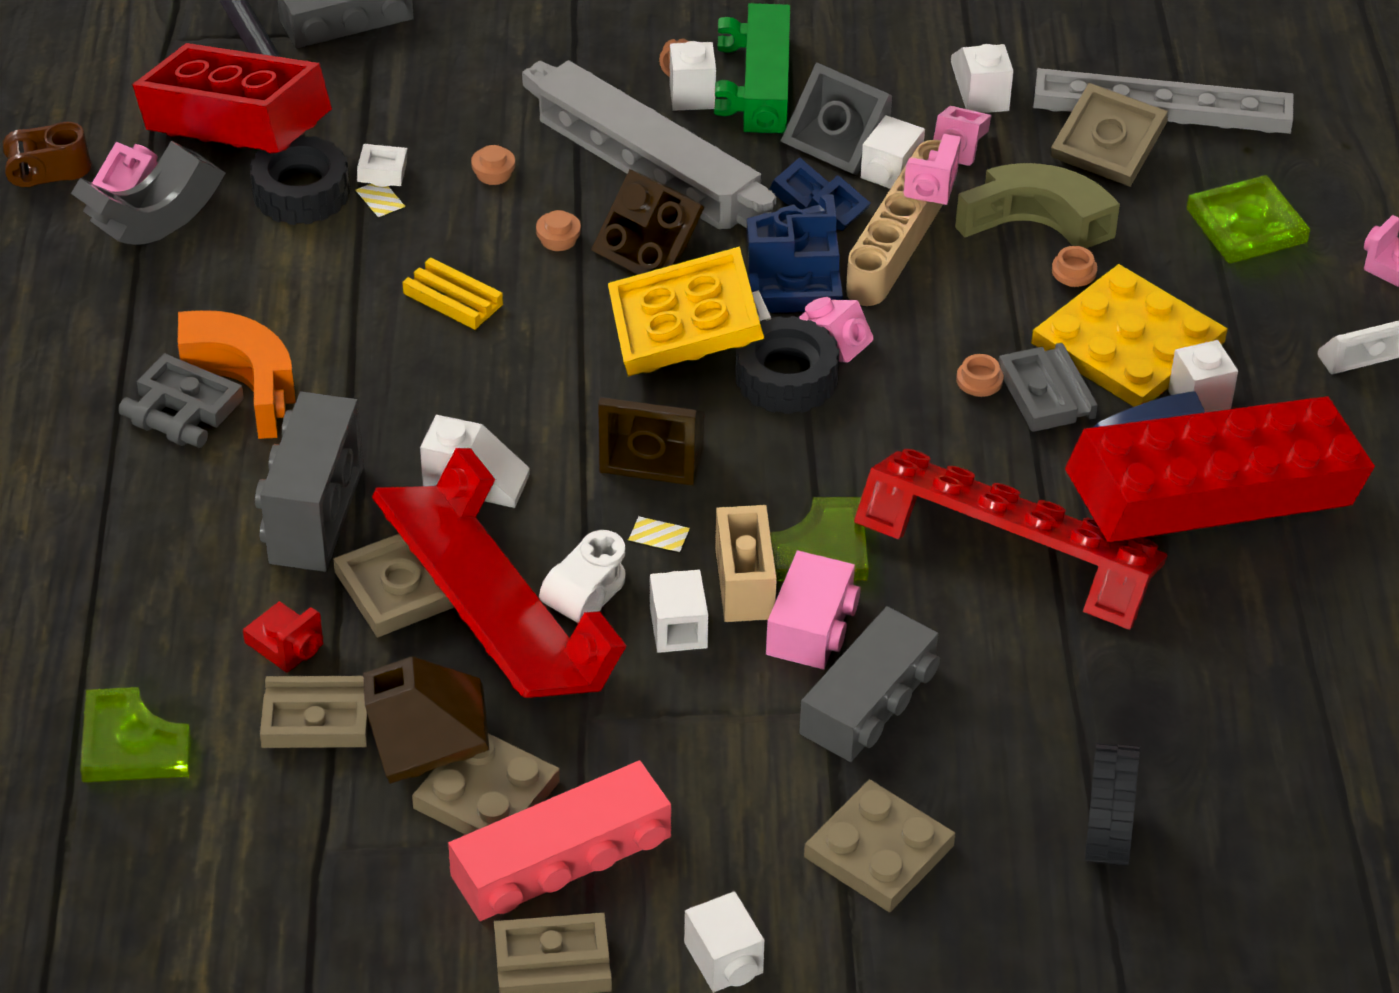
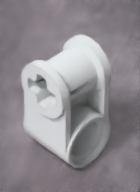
[539,530,625,623]

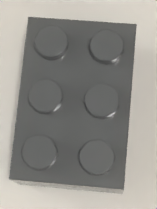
[255,391,363,572]

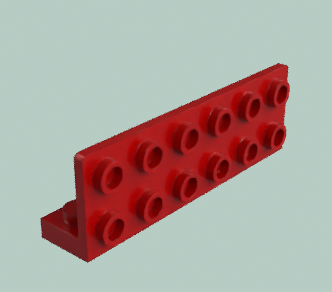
[372,448,627,698]
[854,449,1168,630]

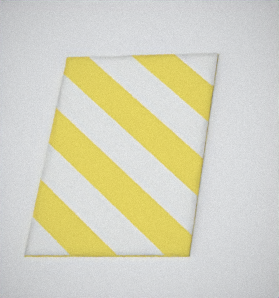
[356,184,405,217]
[628,517,690,552]

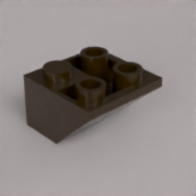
[591,169,705,275]
[363,656,490,784]

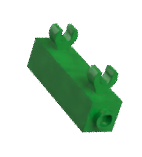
[714,3,790,133]

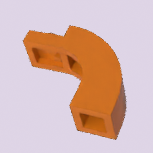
[178,311,296,439]

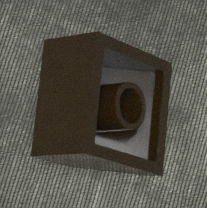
[598,397,705,486]

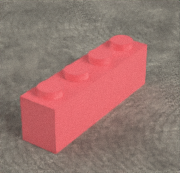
[448,760,671,922]

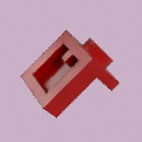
[243,601,324,673]

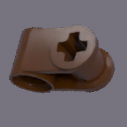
[3,121,91,187]

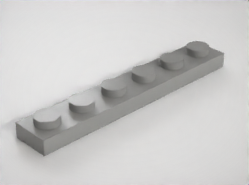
[1033,68,1293,134]

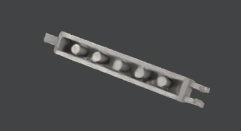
[522,60,776,229]

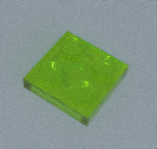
[1187,175,1310,264]

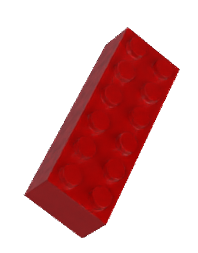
[1065,396,1375,542]

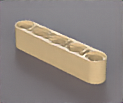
[846,140,943,306]

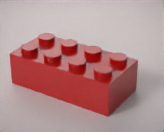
[132,43,332,153]

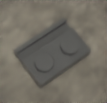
[999,343,1098,432]

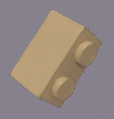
[715,505,776,622]

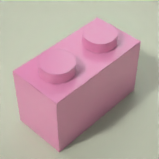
[766,550,861,670]

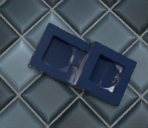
[769,158,871,231]

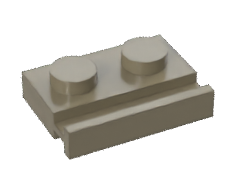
[260,676,369,748]
[494,913,612,993]

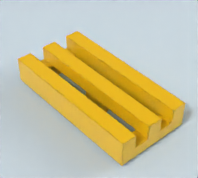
[402,257,503,330]

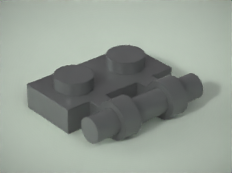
[119,353,244,448]

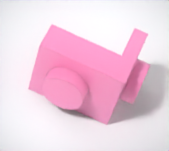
[800,297,873,362]

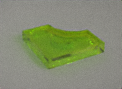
[770,497,868,581]
[80,687,191,782]

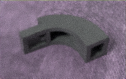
[71,141,226,245]

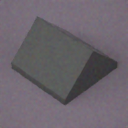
[781,62,892,175]

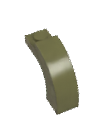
[955,163,1120,248]

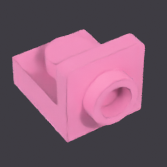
[933,106,991,166]
[904,134,961,205]
[92,142,158,192]
[1364,215,1399,287]

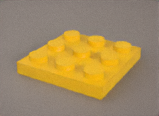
[608,247,764,376]
[1031,264,1228,407]

